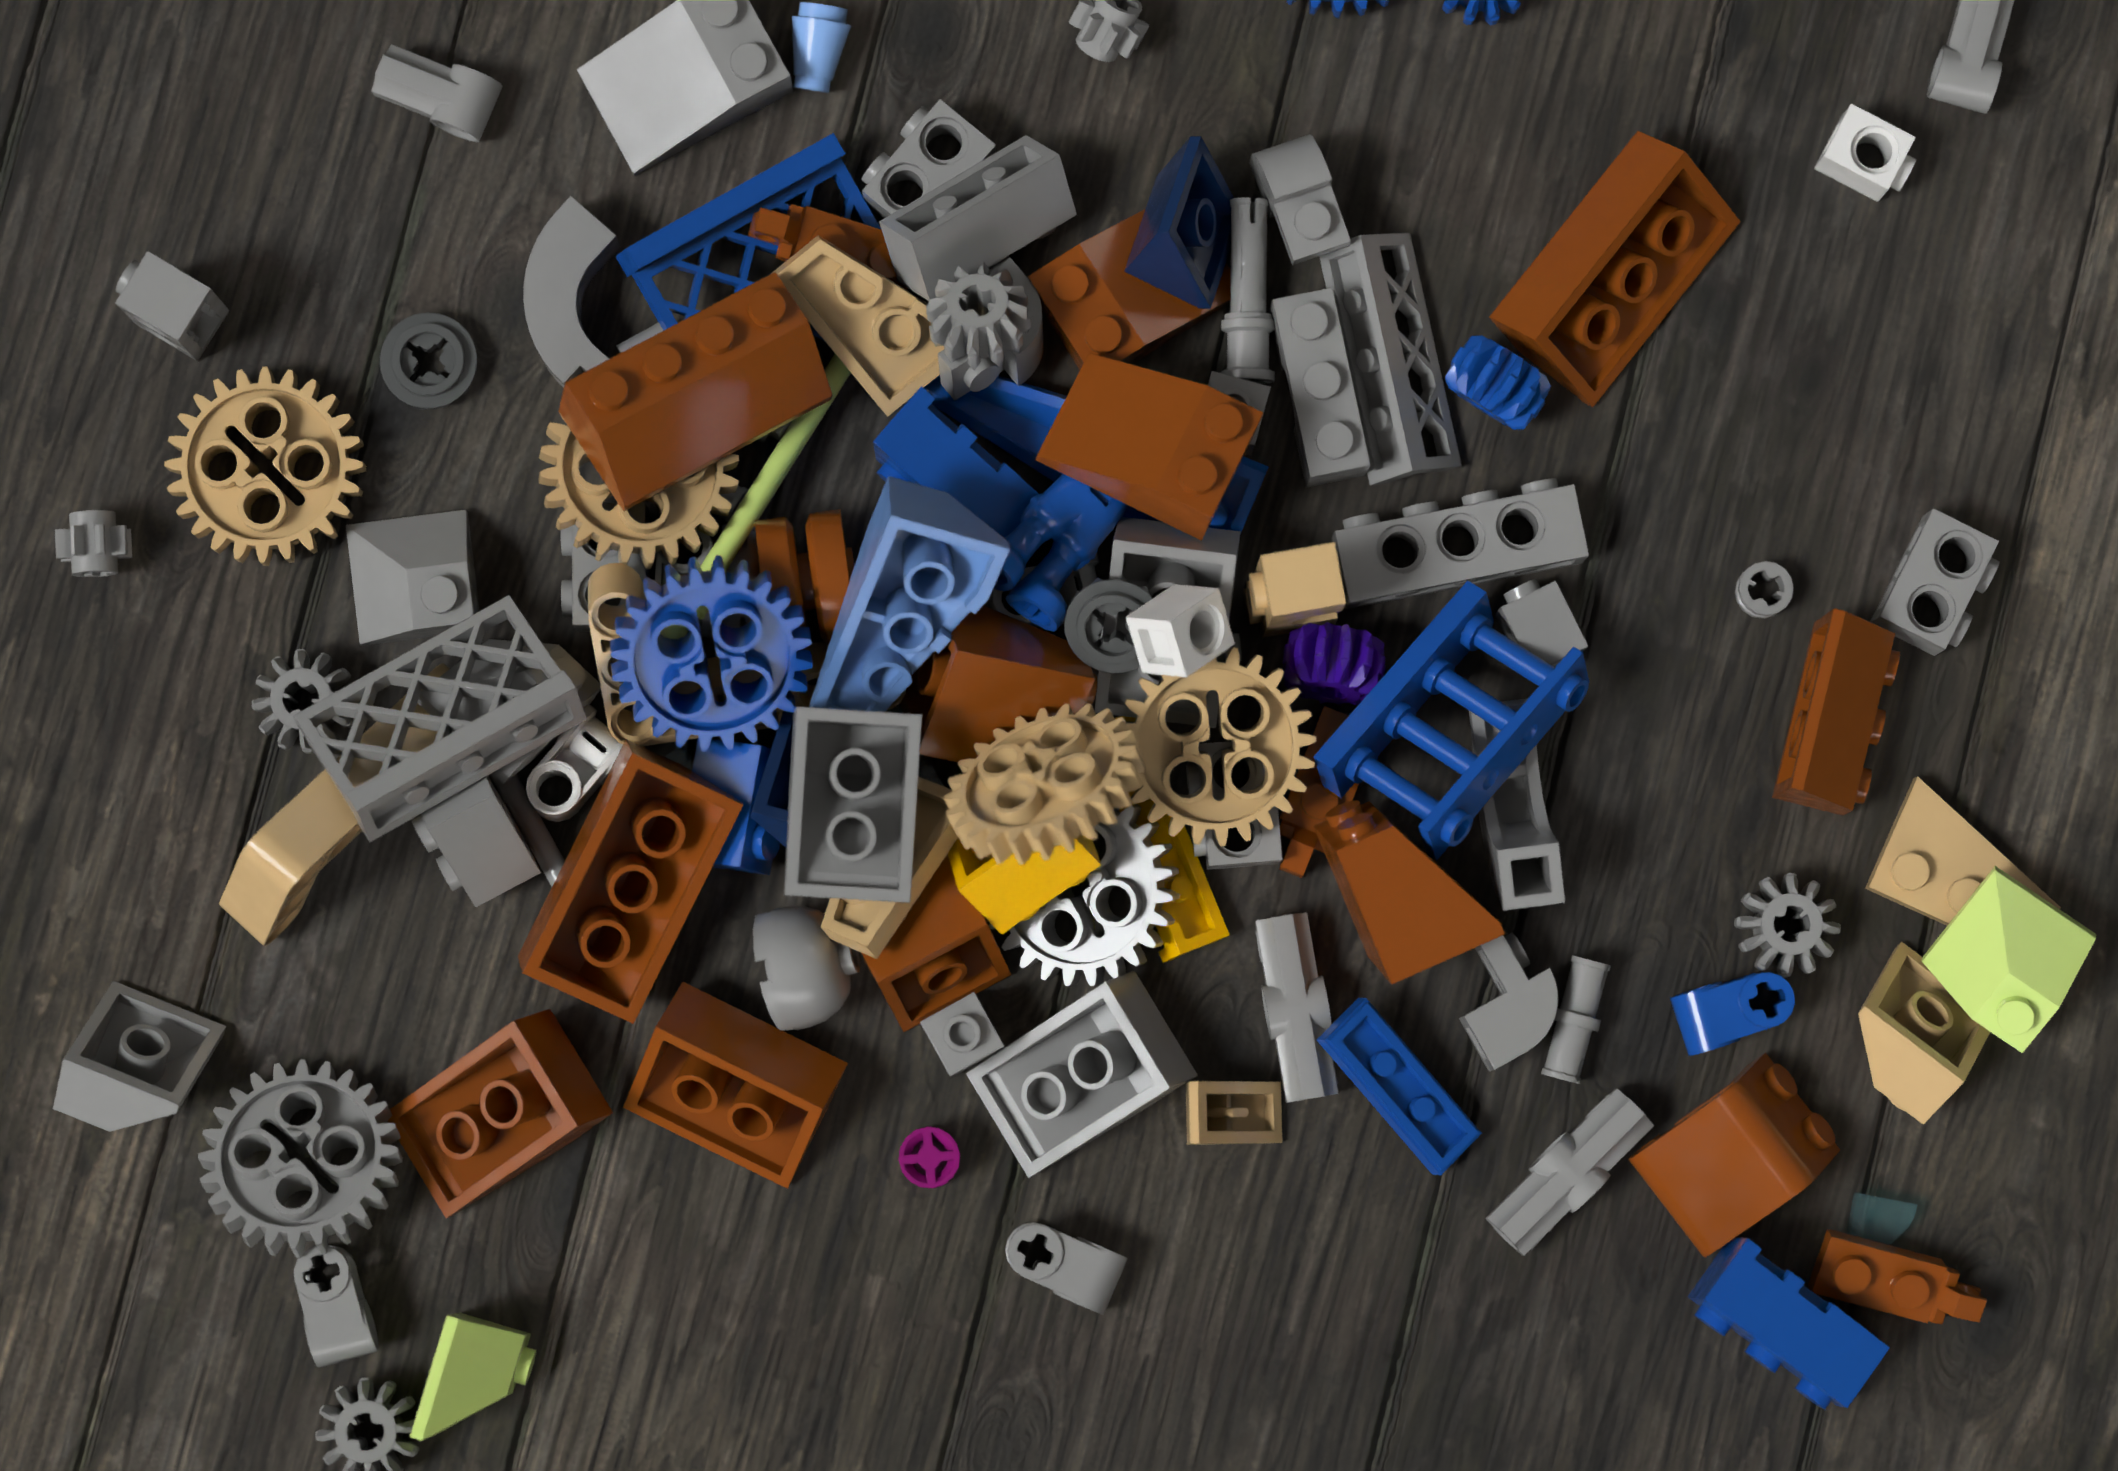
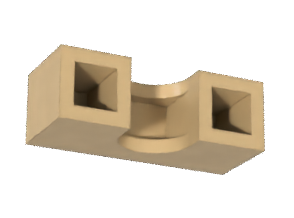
[1243,542,1346,638]

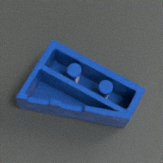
[873,386,1043,552]
[1687,1238,1890,1410]

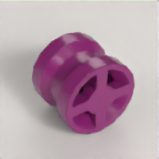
[899,1127,960,1189]

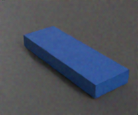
[1317,998,1482,1176]

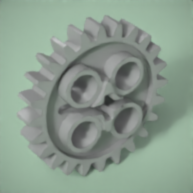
[989,804,1180,986]
[198,1059,403,1258]

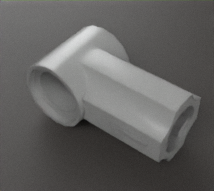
[1927,0,2014,114]
[371,44,503,142]

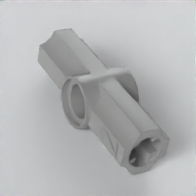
[1255,912,1338,1103]
[1485,1088,1654,1256]

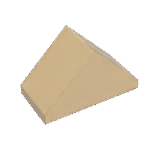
[1186,1081,1282,1145]

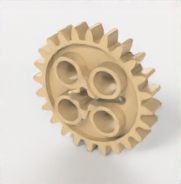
[165,367,366,566]
[538,413,739,570]
[1124,646,1316,846]
[944,703,1145,865]

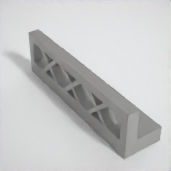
[1319,233,1462,485]

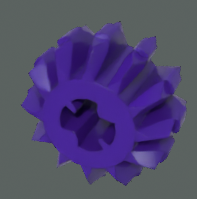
[1282,621,1386,707]

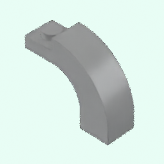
[523,196,620,388]
[1469,698,1565,910]

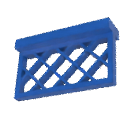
[615,133,881,331]

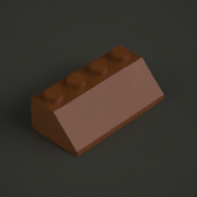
[1489,131,1741,407]
[558,272,833,512]
[518,739,744,1024]

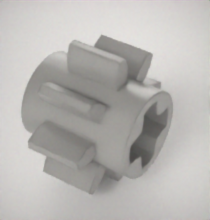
[1069,0,1149,62]
[55,510,132,577]

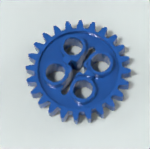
[610,555,813,752]

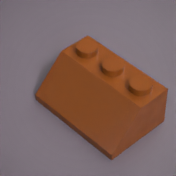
[1772,608,1900,816]
[623,982,848,1189]

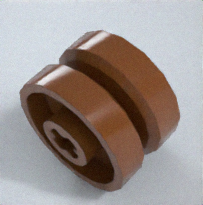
[755,509,855,649]

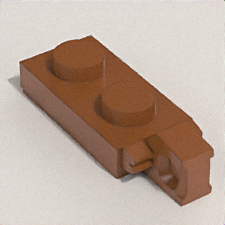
[747,204,908,291]
[1279,706,1359,878]
[1808,1229,1987,1324]

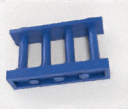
[1313,580,1590,861]

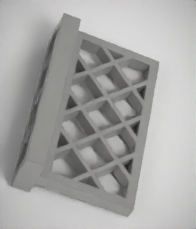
[293,595,587,842]

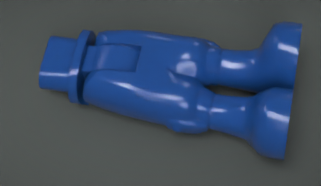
[994,474,1129,632]

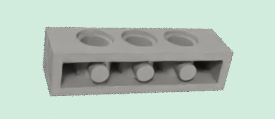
[1331,478,1589,610]

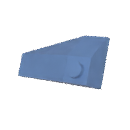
[809,476,1010,712]

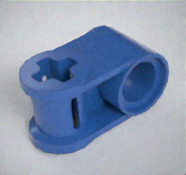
[1670,972,1795,1056]

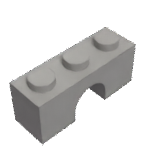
[1269,288,1370,488]

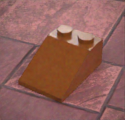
[1028,209,1231,370]
[1035,353,1264,541]
[388,1009,613,1218]

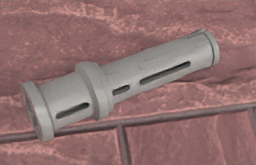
[1221,197,1275,384]

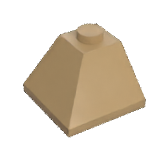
[1858,941,1990,1125]

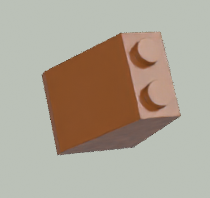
[900,605,1097,762]
[1314,800,1505,985]
[862,854,1011,1032]

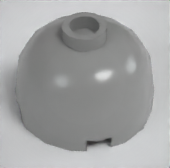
[753,906,860,1031]

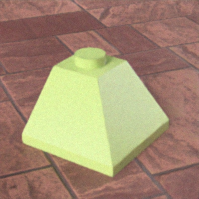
[1922,866,2096,1053]
[410,1313,537,1441]

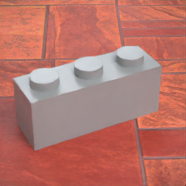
[879,135,1077,301]

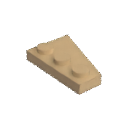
[771,235,944,417]
[821,776,959,959]
[1865,776,2061,926]

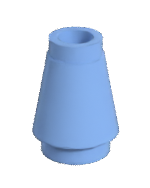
[792,2,851,93]

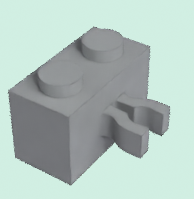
[412,776,541,907]

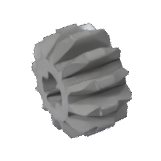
[926,261,1032,371]
[252,649,354,754]
[1734,873,1841,978]
[315,1377,419,1471]

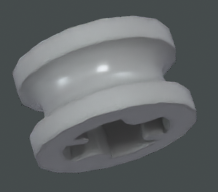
[1735,561,1794,619]

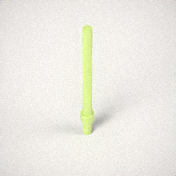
[660,354,851,639]

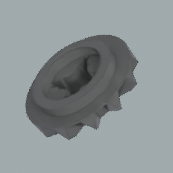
[380,313,478,410]
[1065,576,1153,673]

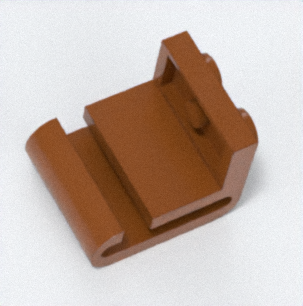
[1628,1052,1840,1258]

